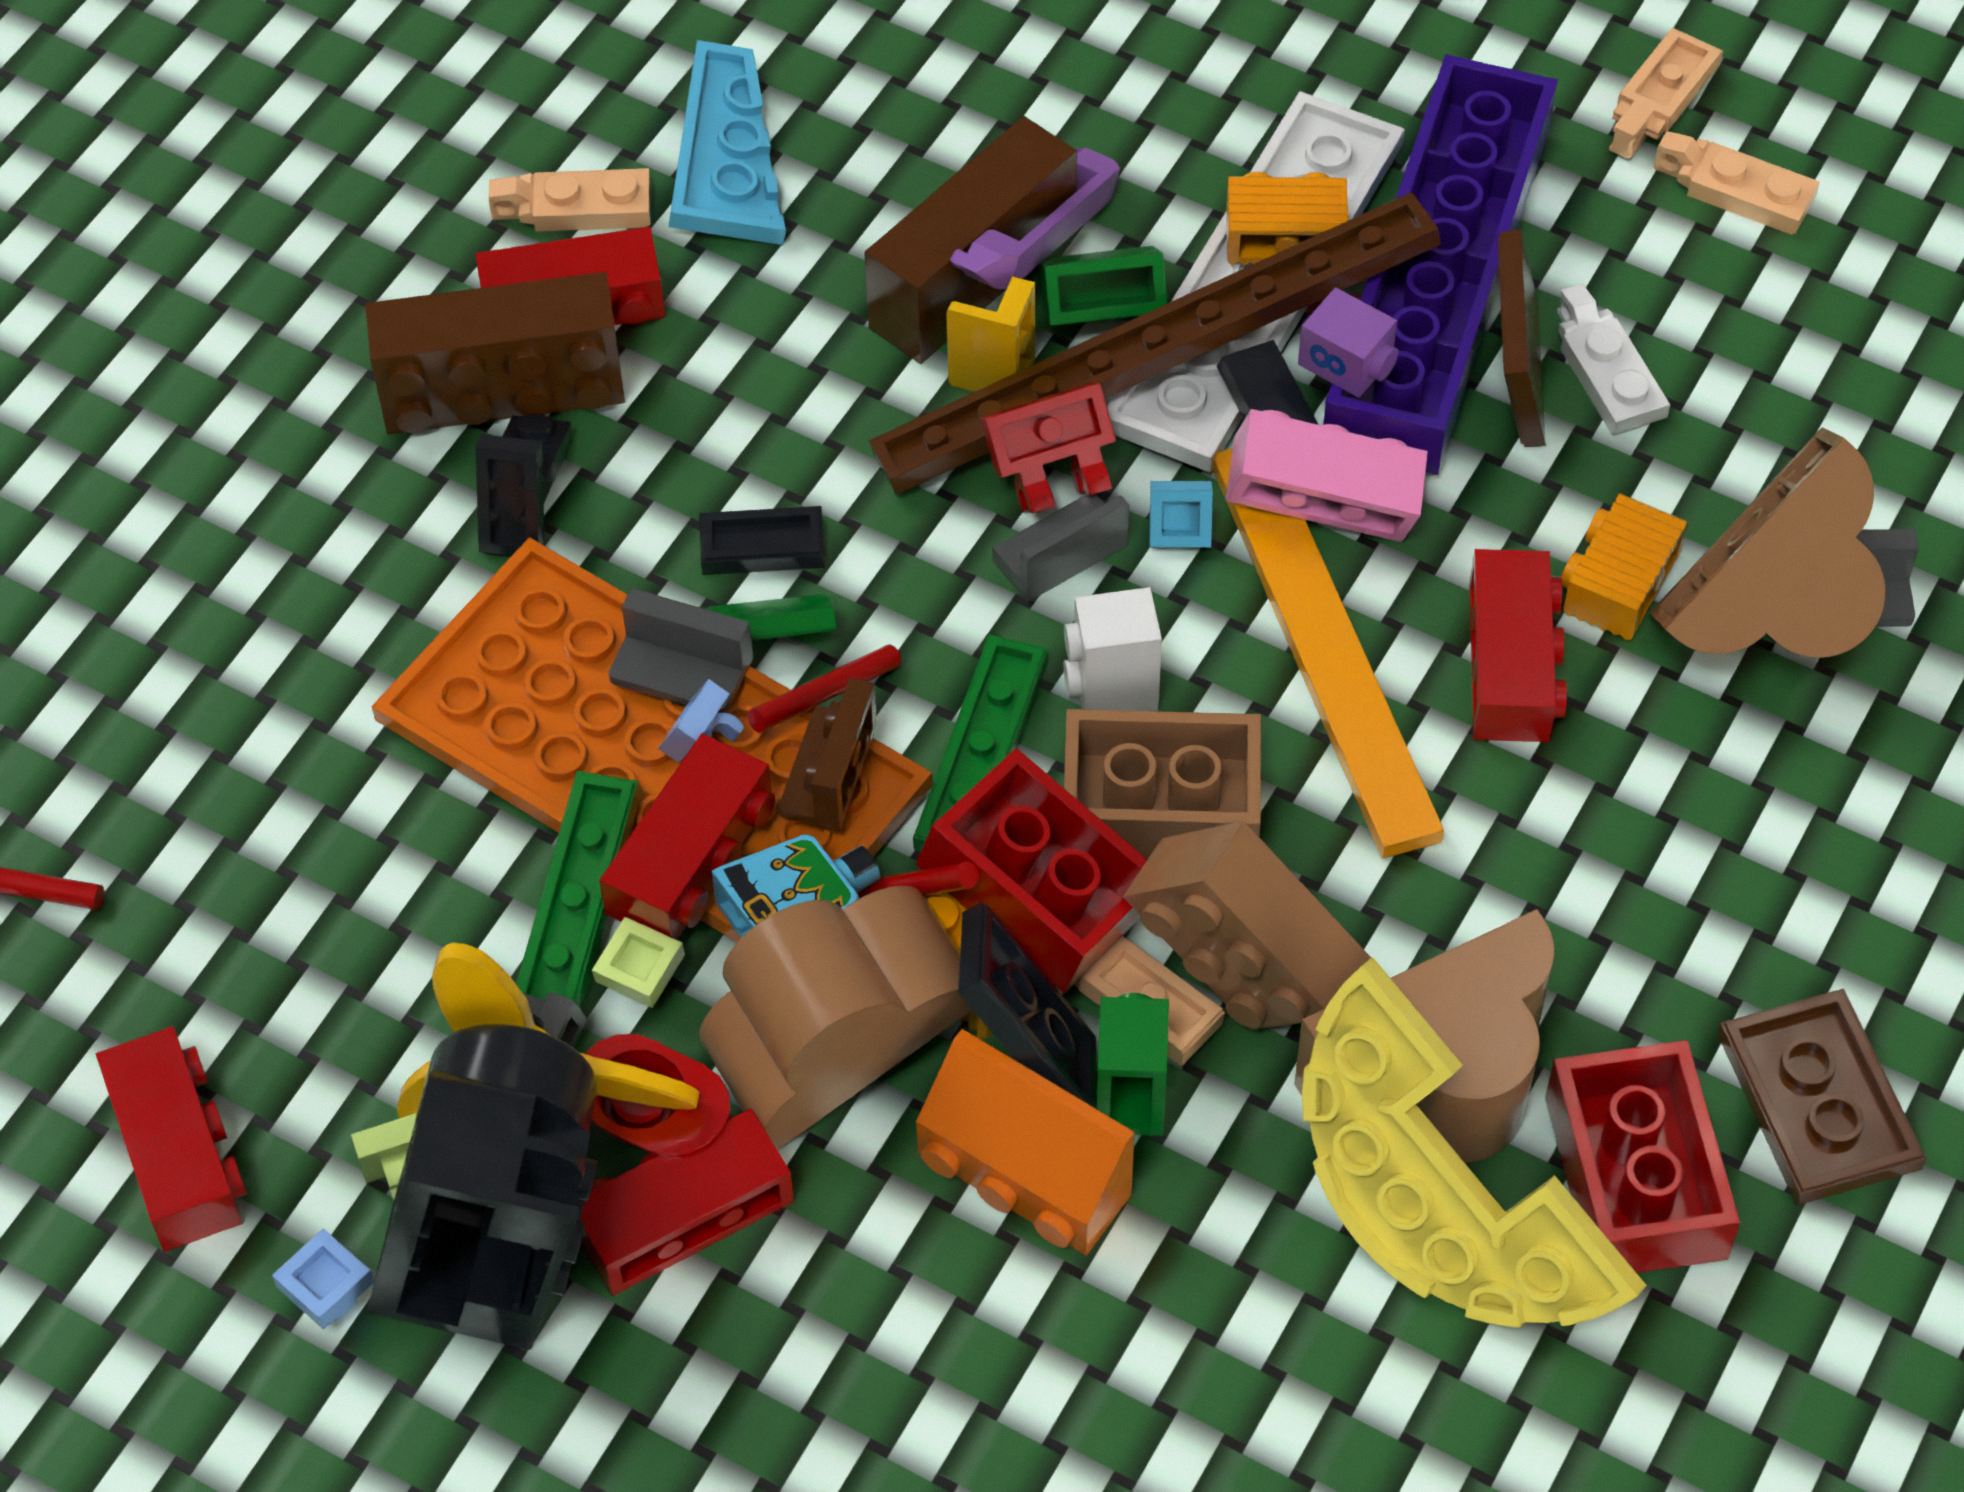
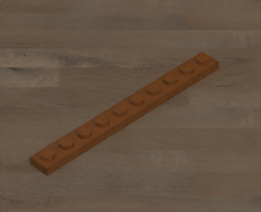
[869,192,1441,495]

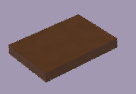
[1498,229,1546,447]
[1717,988,1927,1206]

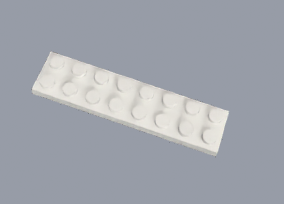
[1107,91,1405,472]

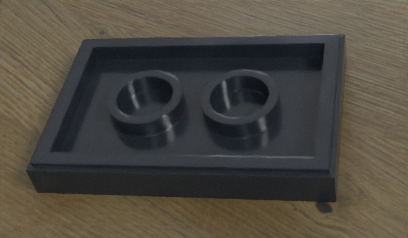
[958,902,1096,1109]

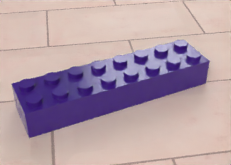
[1323,54,1558,475]

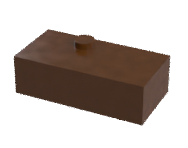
[864,116,1077,365]

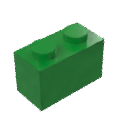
[1038,246,1168,326]
[1097,993,1169,1136]

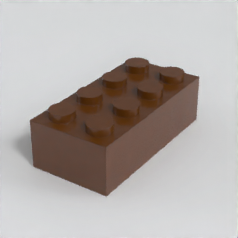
[365,272,625,435]

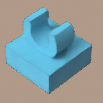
[1149,481,1213,548]

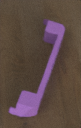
[950,147,1120,289]

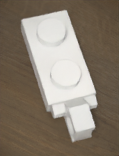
[1557,283,1670,435]

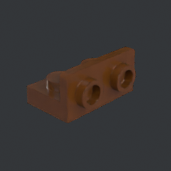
[779,678,877,831]

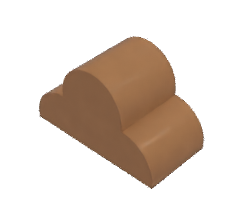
[1649,427,1886,658]
[699,886,973,1150]
[1294,909,1554,1163]

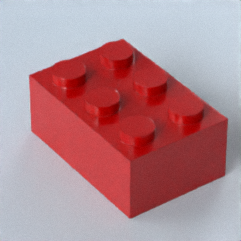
[916,748,1148,993]
[1545,1040,1740,1273]

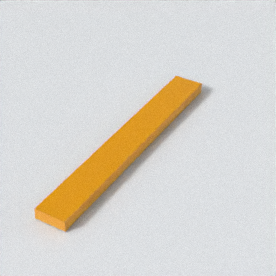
[1212,448,1444,859]

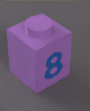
[1298,287,1399,398]

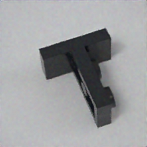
[475,414,572,556]

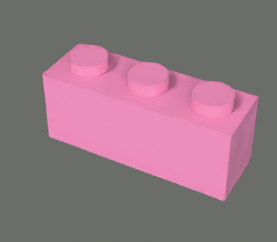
[1226,409,1428,542]

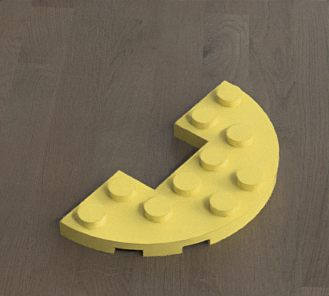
[1302,957,1647,1328]

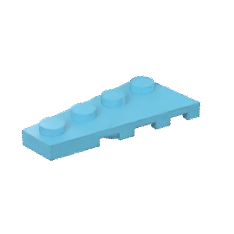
[668,40,786,245]

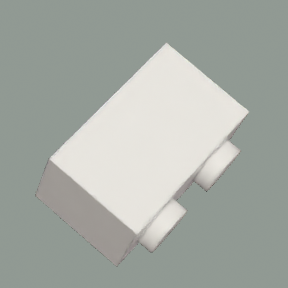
[1063,587,1162,711]

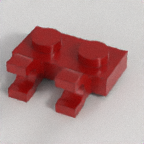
[980,382,1116,514]

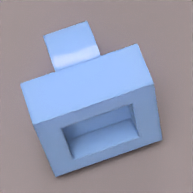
[658,679,744,763]
[272,1228,374,1330]

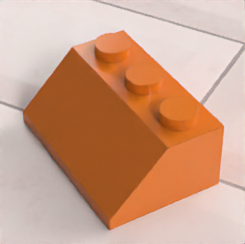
[916,1029,1134,1256]

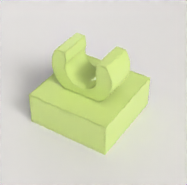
[592,917,685,1008]
[351,1113,416,1201]

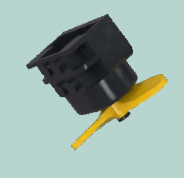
[367,943,699,1350]

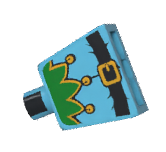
[712,834,881,938]

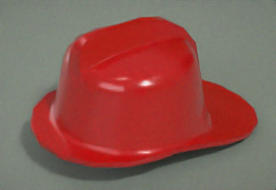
[585,1034,730,1157]

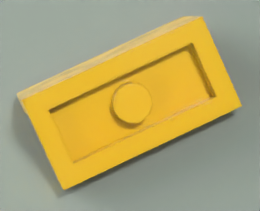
[946,276,1035,392]

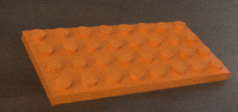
[371,537,932,942]

